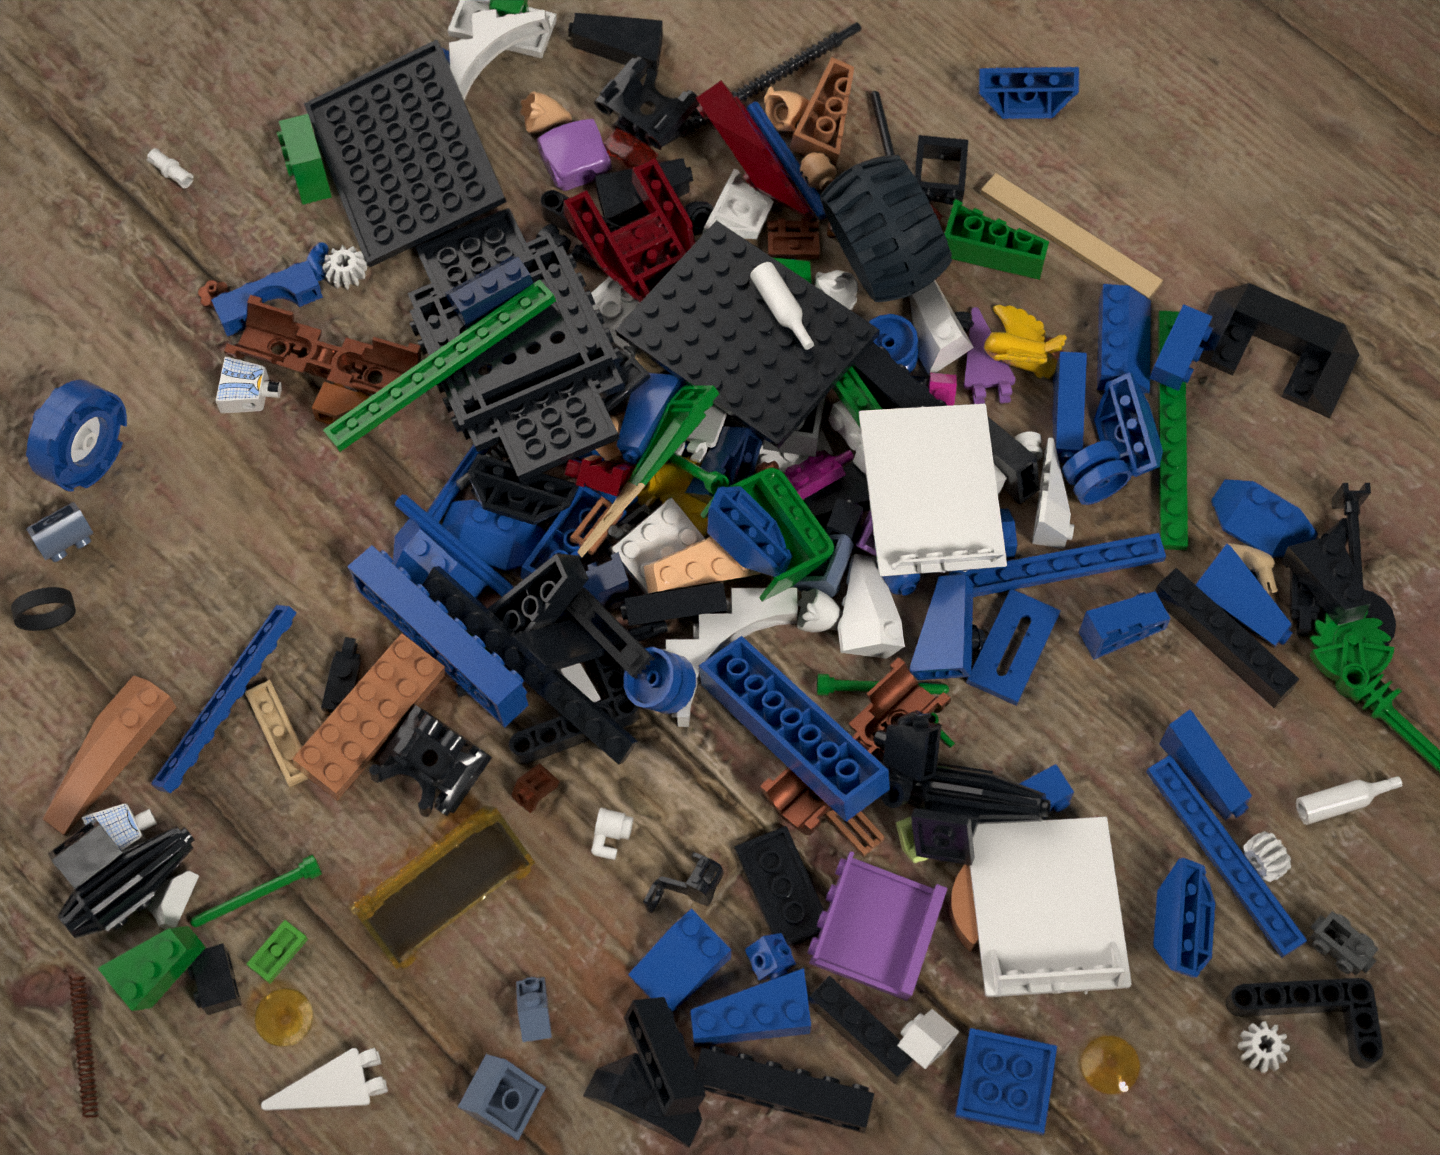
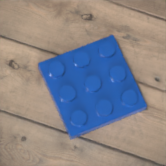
[955,1028,1057,1135]

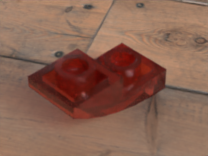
[604,128,659,169]

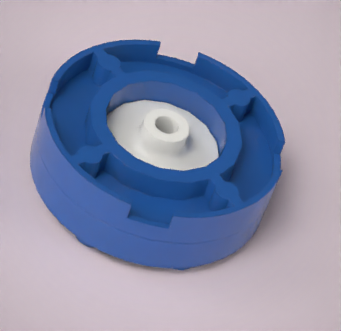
[26,380,127,492]

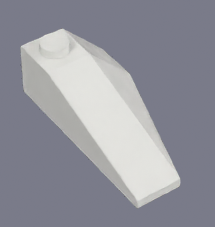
[909,280,974,376]
[1032,438,1074,549]
[838,554,905,659]

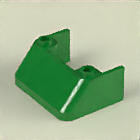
[700,468,834,602]

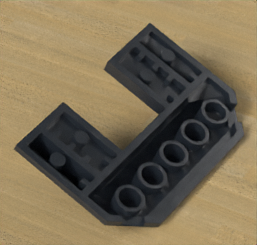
[1198,283,1360,418]

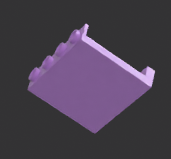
[807,851,947,1001]

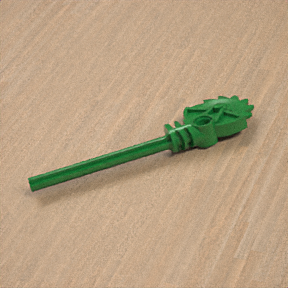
[1310,610,1440,773]

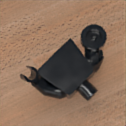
[874,710,942,808]

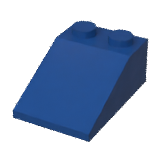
[628,908,731,1012]

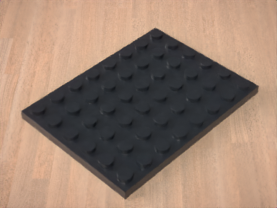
[304,39,507,268]
[615,220,880,449]

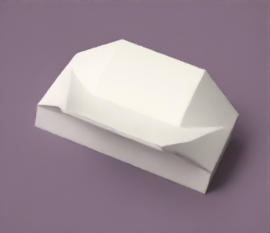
[147,871,199,930]

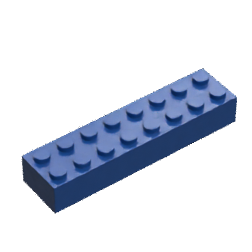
[347,545,529,728]
[699,636,890,822]

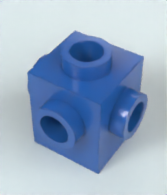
[745,933,796,981]

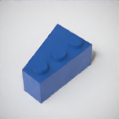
[1079,591,1171,660]

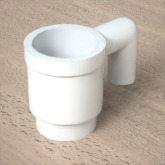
[591,807,634,860]

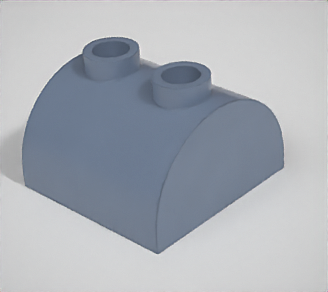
[26,502,94,562]
[792,534,854,597]

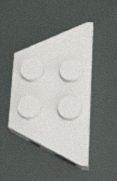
[702,169,774,239]

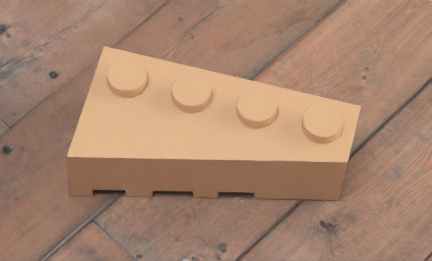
[643,537,760,593]

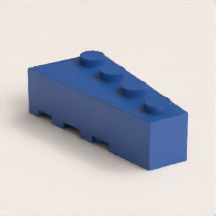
[521,486,627,580]
[691,968,811,1047]

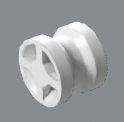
[1015,432,1043,460]

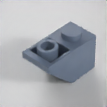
[516,977,552,1042]

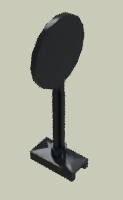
[1324,483,1396,646]

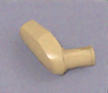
[1228,543,1278,594]

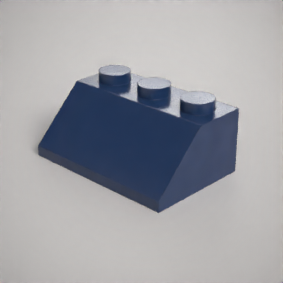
[444,256,533,329]

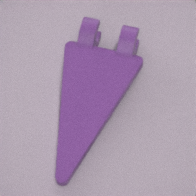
[964,307,1015,404]

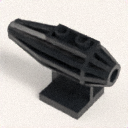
[908,763,1051,866]
[48,818,195,939]

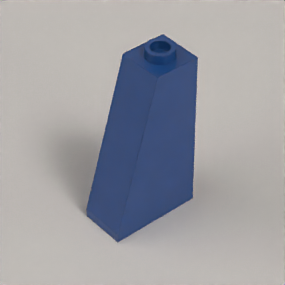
[1053,352,1087,463]
[616,373,686,464]
[1196,544,1293,648]
[910,572,973,680]
[1159,709,1252,821]

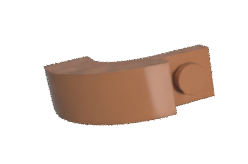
[949,865,979,952]

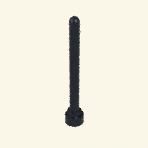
[870,91,895,156]

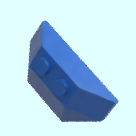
[979,67,1079,119]
[1094,372,1163,477]
[1211,479,1318,558]
[707,486,792,577]
[442,500,547,572]
[393,518,488,602]
[1153,858,1215,978]

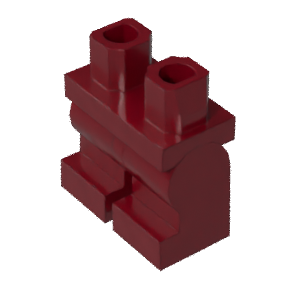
[565,455,636,496]

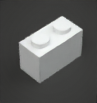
[897,1009,959,1069]

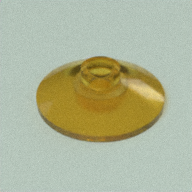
[254,988,314,1047]
[1081,1036,1140,1095]

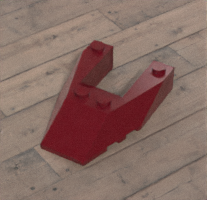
[696,80,817,221]
[564,158,696,304]

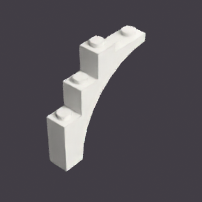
[449,9,551,100]
[662,587,798,727]

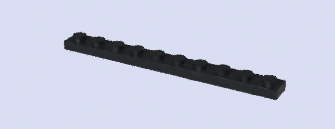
[422,566,638,765]

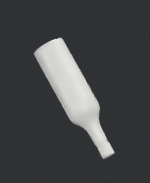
[750,262,814,350]
[1296,776,1402,825]

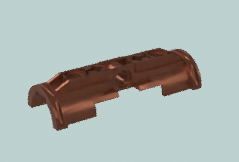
[224,295,421,394]
[760,657,951,835]

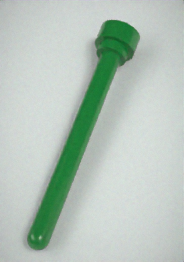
[668,453,729,495]
[817,674,949,696]
[190,854,322,928]

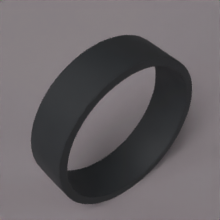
[11,587,76,631]

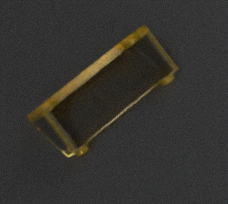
[348,805,536,969]

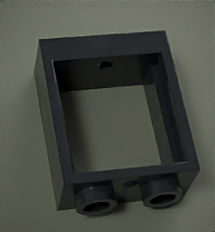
[914,135,969,205]

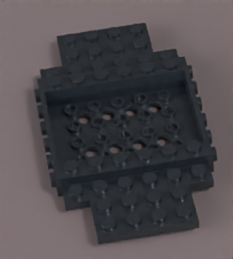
[408,208,625,482]

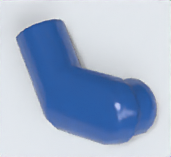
[307,242,329,281]

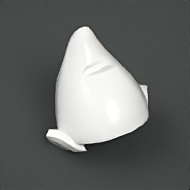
[814,270,858,310]
[797,588,843,632]

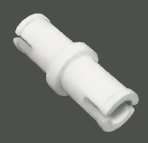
[147,148,194,188]

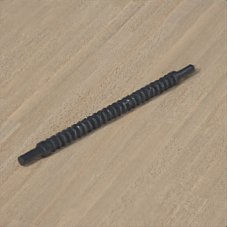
[663,22,862,147]

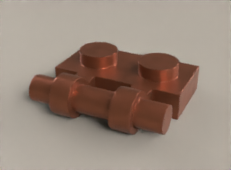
[768,218,819,260]

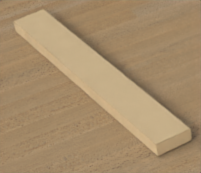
[980,173,1163,300]

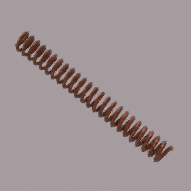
[68,975,99,1118]

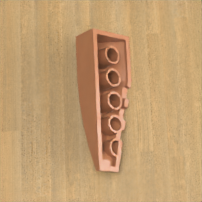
[43,676,177,836]

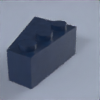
[685,426,763,505]
[555,552,630,623]

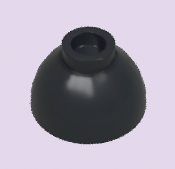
[684,200,714,235]

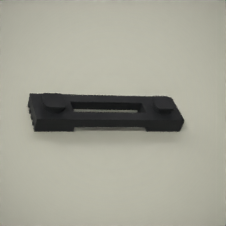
[566,587,655,679]

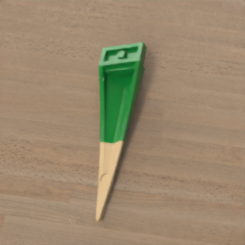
[577,385,720,557]

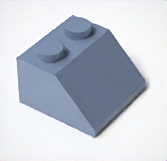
[458,1054,546,1140]

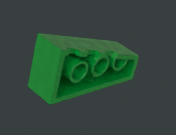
[945,199,1049,280]

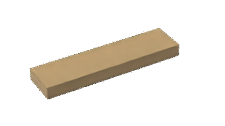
[245,680,308,788]

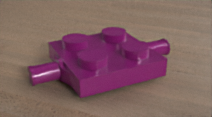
[783,449,854,500]

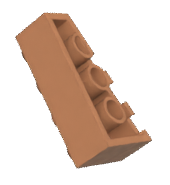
[789,57,854,167]

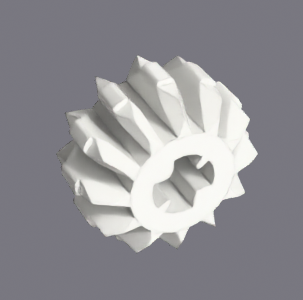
[323,245,367,290]
[1243,831,1291,882]
[1238,1021,1290,1073]

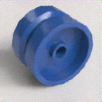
[869,314,918,373]
[1062,440,1132,505]
[624,647,696,714]

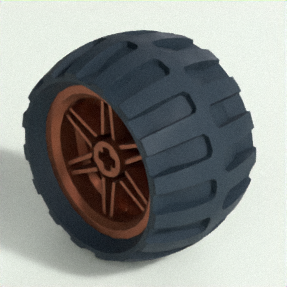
[820,155,952,302]

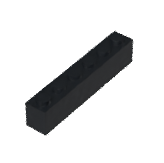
[1155,568,1299,708]
[696,1046,875,1134]

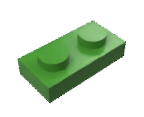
[246,920,308,984]

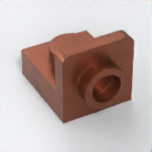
[511,763,560,813]

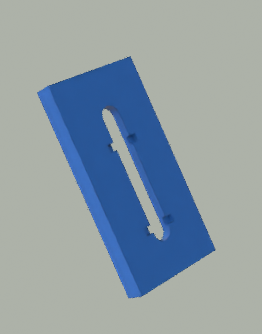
[966,589,1061,706]

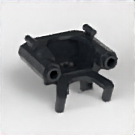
[594,57,699,151]
[369,704,492,817]

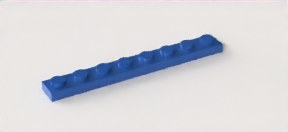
[950,533,1166,597]
[150,605,297,794]
[1146,755,1307,958]

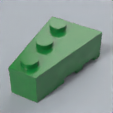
[277,114,332,205]
[97,926,206,1011]

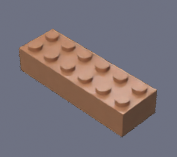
[292,633,445,801]

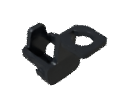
[643,852,724,913]

